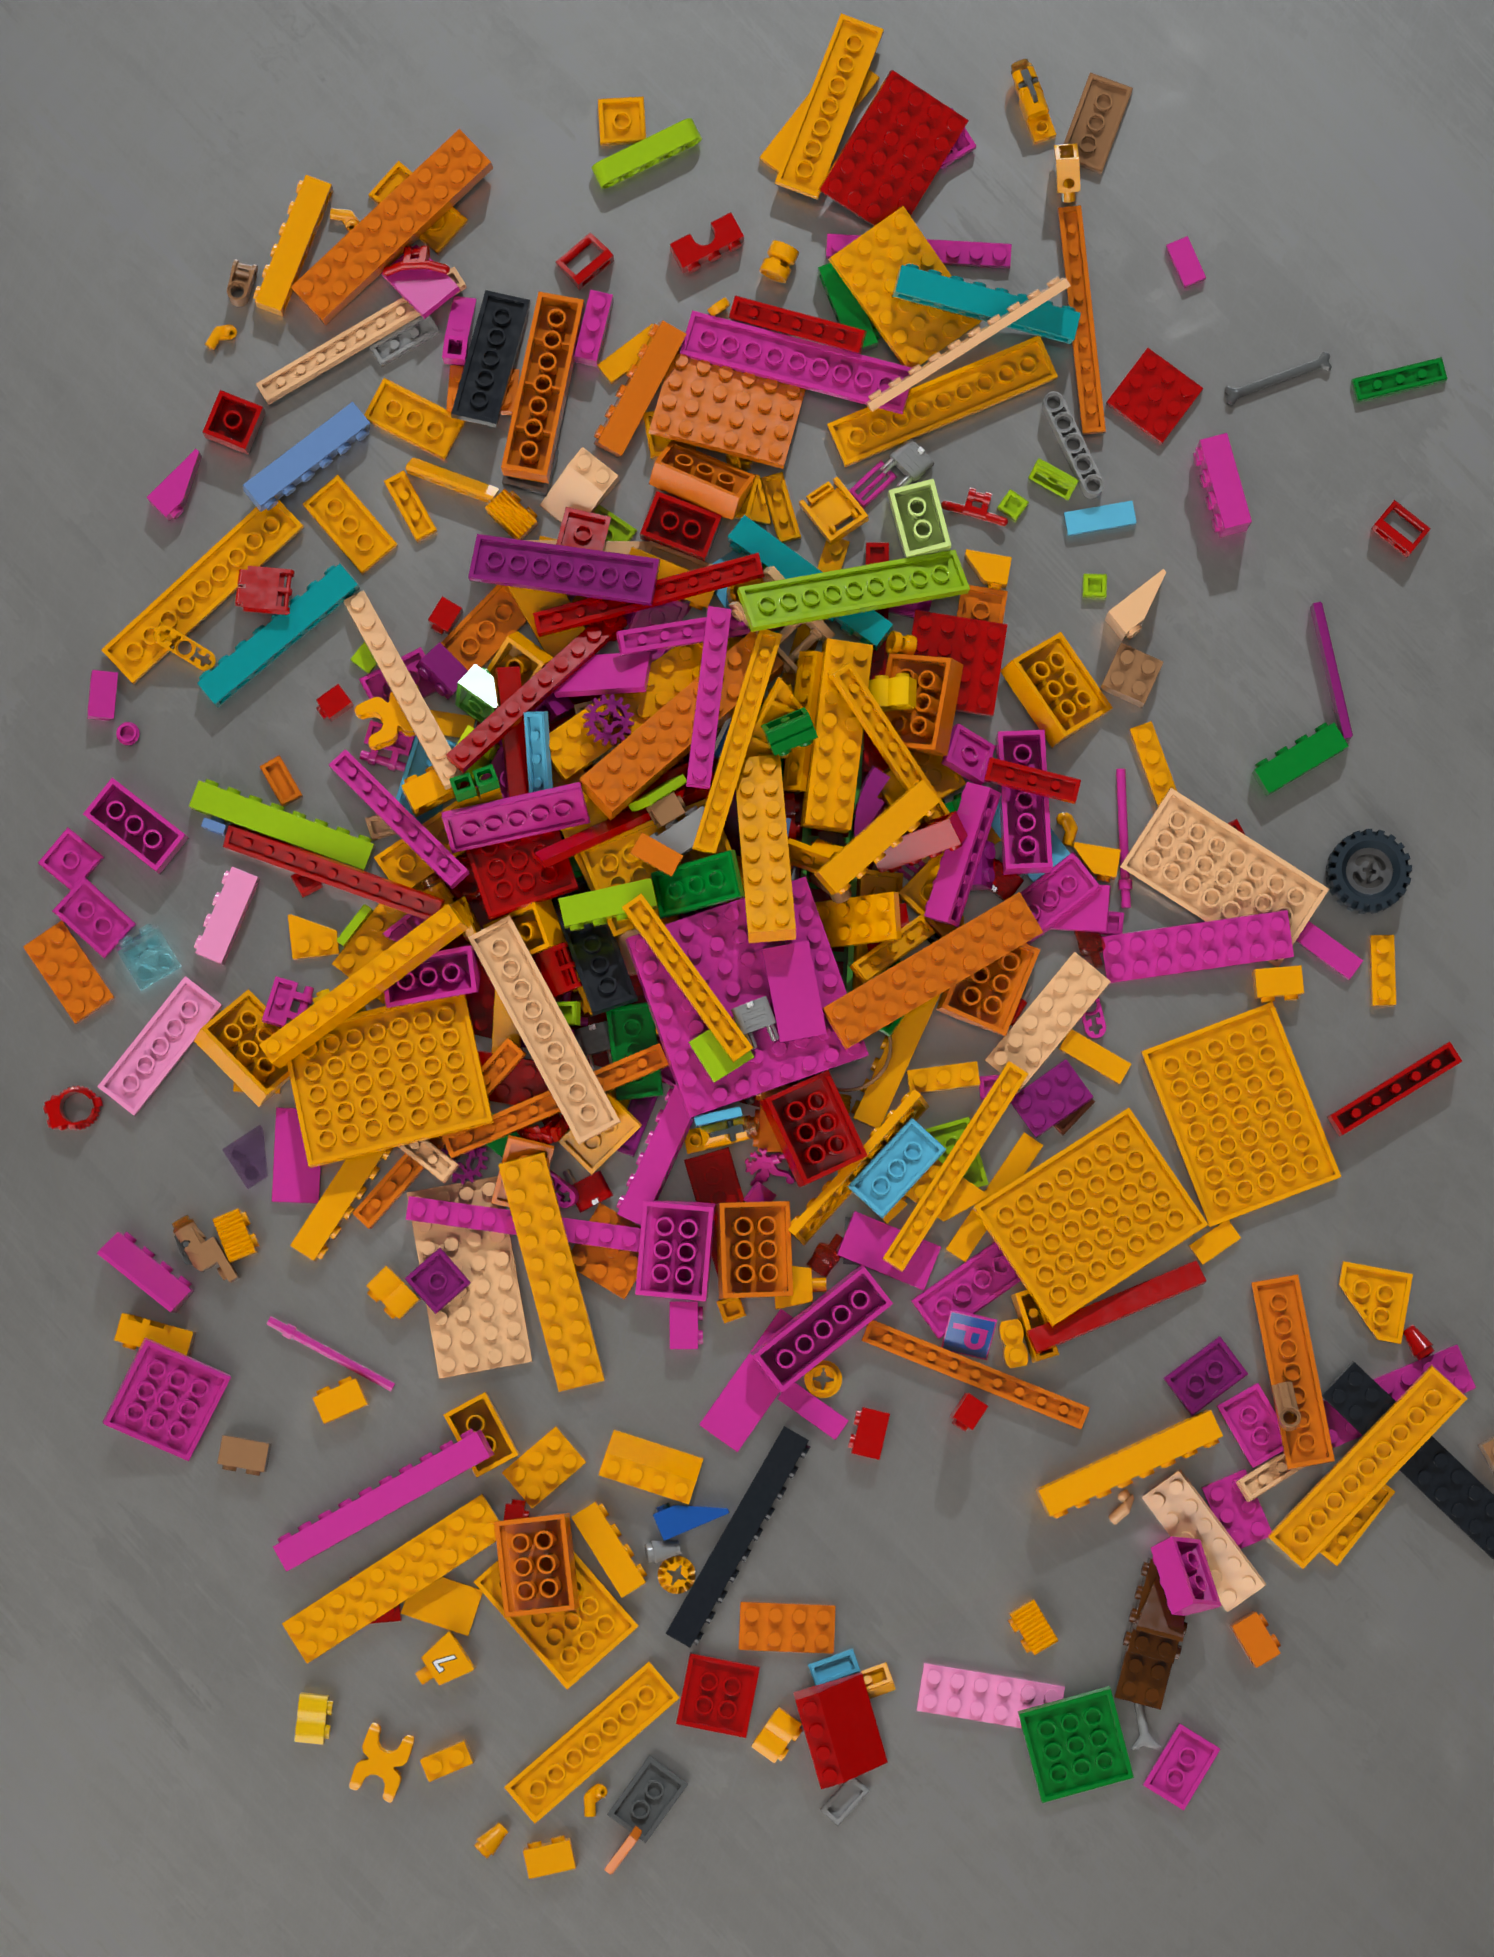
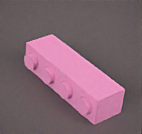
[194,867,260,966]

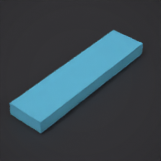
[524,711,553,793]

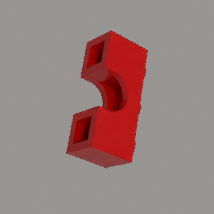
[670,212,744,274]
[949,1393,988,1431]

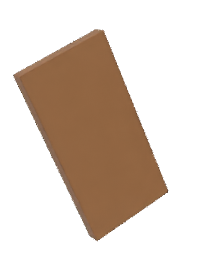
[1064,72,1133,174]

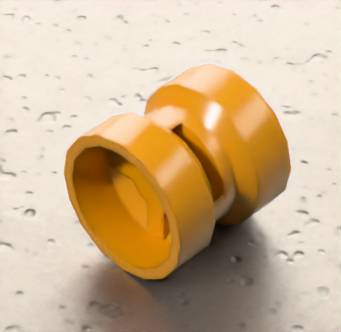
[886,631,917,655]

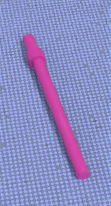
[1116,769,1133,908]
[266,1316,395,1392]

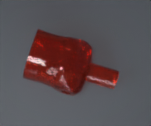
[1074,931,1106,968]
[806,1234,843,1278]

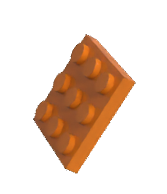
[571,1203,641,1300]

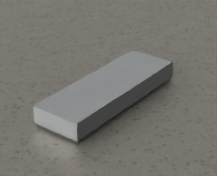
[369,315,441,368]

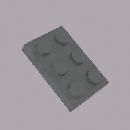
[607,1755,688,1843]

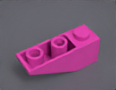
[442,296,477,366]

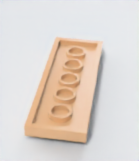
[985,952,1111,1090]
[1142,1469,1266,1612]

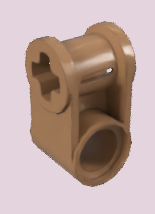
[227,259,258,307]

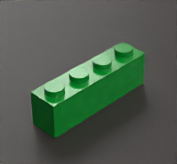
[818,263,880,354]
[1252,722,1349,797]

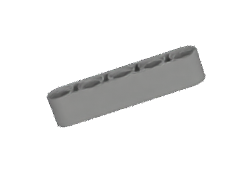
[1042,391,1104,499]

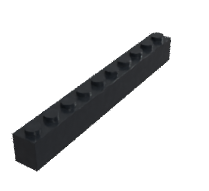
[666,1426,810,1648]

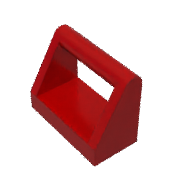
[555,233,614,291]
[1371,500,1431,557]

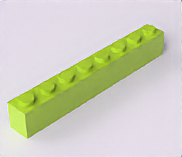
[189,779,376,872]

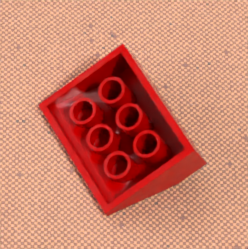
[759,1070,868,1187]
[793,1672,888,1789]

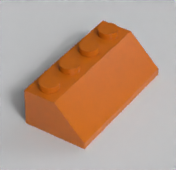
[649,440,756,520]

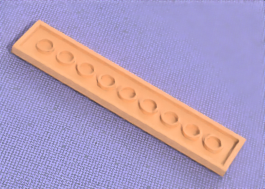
[468,915,621,1145]

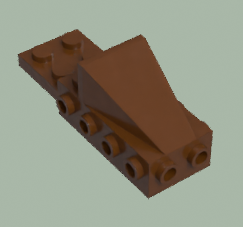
[1114,1557,1188,1710]

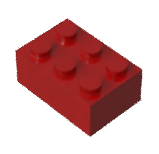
[640,491,722,562]

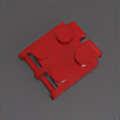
[235,566,295,615]
[532,942,582,998]

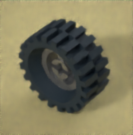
[1325,829,1412,914]

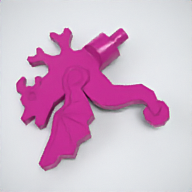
[745,1148,795,1186]

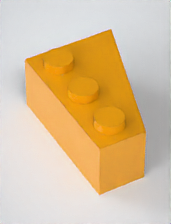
[114,1313,196,1357]

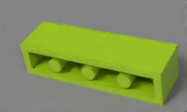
[558,878,658,931]

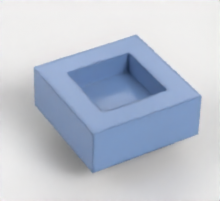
[201,816,228,836]

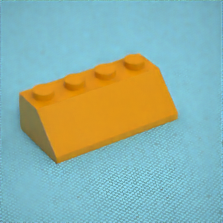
[599,1430,704,1505]

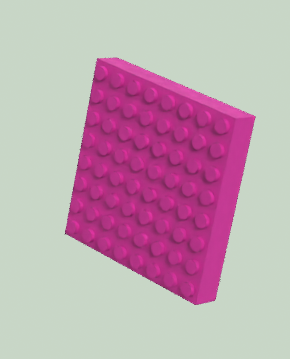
[625,876,869,1119]

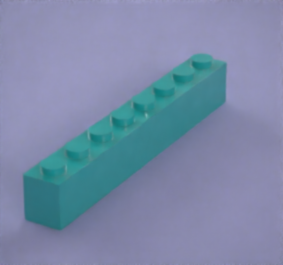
[892,264,1081,344]
[727,515,893,651]
[197,564,360,708]

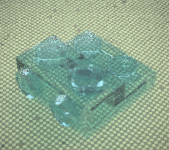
[116,923,182,990]

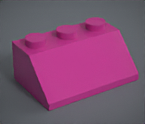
[1151,1536,1222,1616]

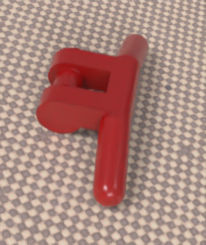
[382,246,450,276]
[941,487,1008,526]

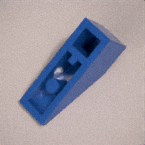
[653,1502,730,1541]

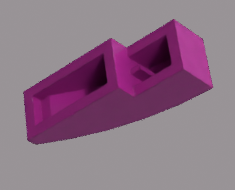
[853,766,890,838]

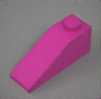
[146,449,202,521]

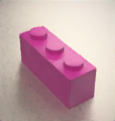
[574,289,614,367]

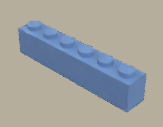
[243,402,370,512]

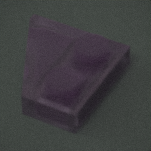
[222,1125,268,1189]

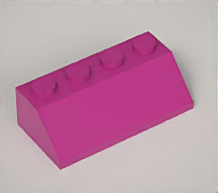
[384,945,481,1008]
[97,1231,194,1313]

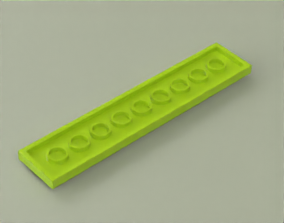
[737,550,970,632]

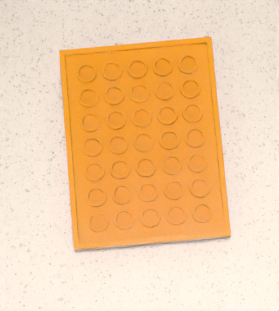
[287,994,494,1168]
[1141,1002,1341,1227]
[973,1108,1209,1327]

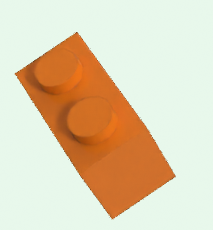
[1229,1611,1281,1668]

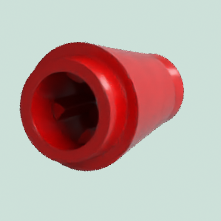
[1403,1325,1435,1361]

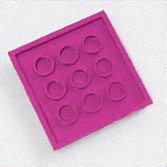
[102,1337,231,1461]

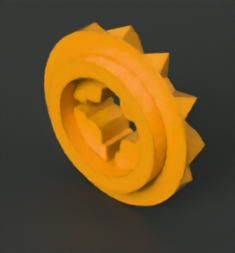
[804,1360,842,1398]
[658,1556,696,1594]

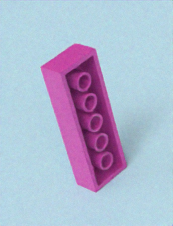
[995,730,1053,875]
[750,1265,893,1392]

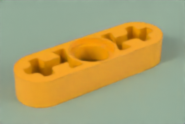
[153,625,216,671]

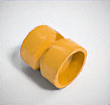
[759,240,799,283]

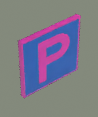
[941,1309,997,1360]

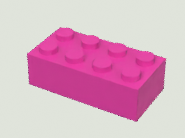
[1193,433,1252,538]
[83,778,189,874]

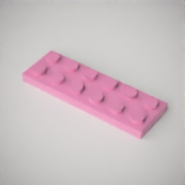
[97,976,223,1116]
[916,1663,1065,1728]

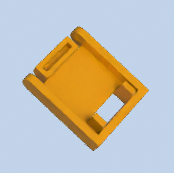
[799,476,869,546]

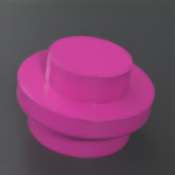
[116,722,140,746]

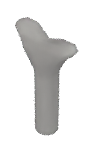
[1131,1703,1161,1750]

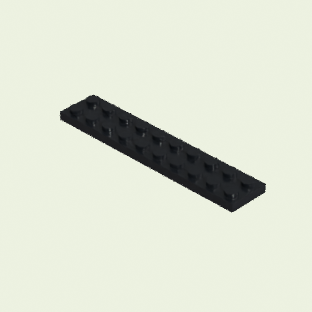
[1322,1361,1494,1559]

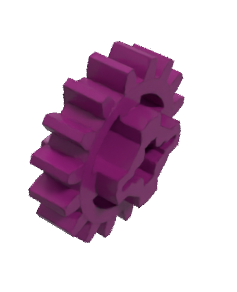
[582,694,634,746]
[441,1147,489,1185]

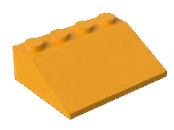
[1000,632,1113,748]
[193,989,290,1107]

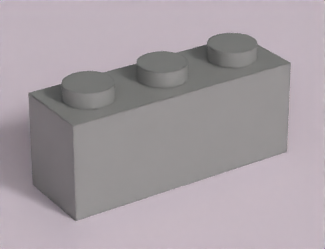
[649,806,704,856]

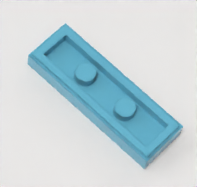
[1064,501,1137,536]

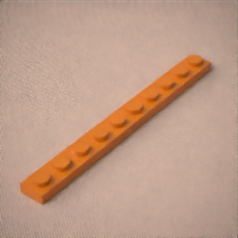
[1058,205,1106,435]
[352,1038,526,1229]
[442,1043,669,1159]
[861,1320,1090,1430]

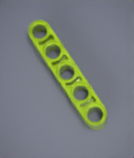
[591,118,702,189]

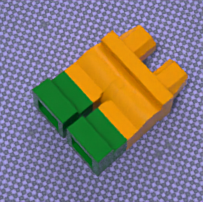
[449,764,503,808]

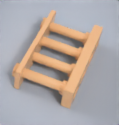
[728,566,835,674]

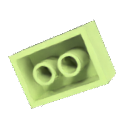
[888,479,951,558]

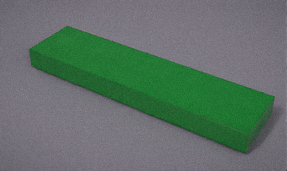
[1351,357,1448,403]

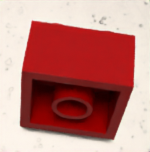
[202,390,266,455]

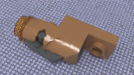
[172,1215,240,1283]

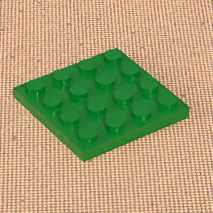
[1018,1686,1134,1803]

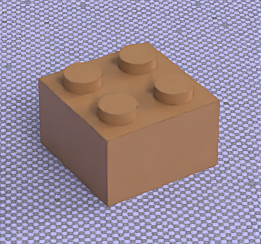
[1100,643,1163,708]

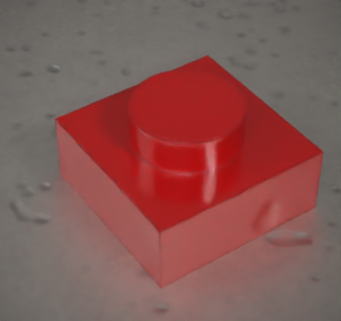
[291,873,323,898]

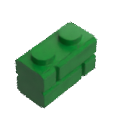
[761,707,818,756]

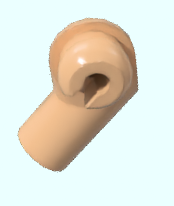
[1108,1489,1134,1525]

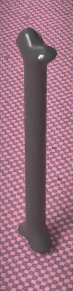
[1225,352,1332,405]

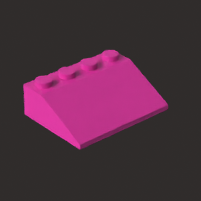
[635,1200,716,1301]

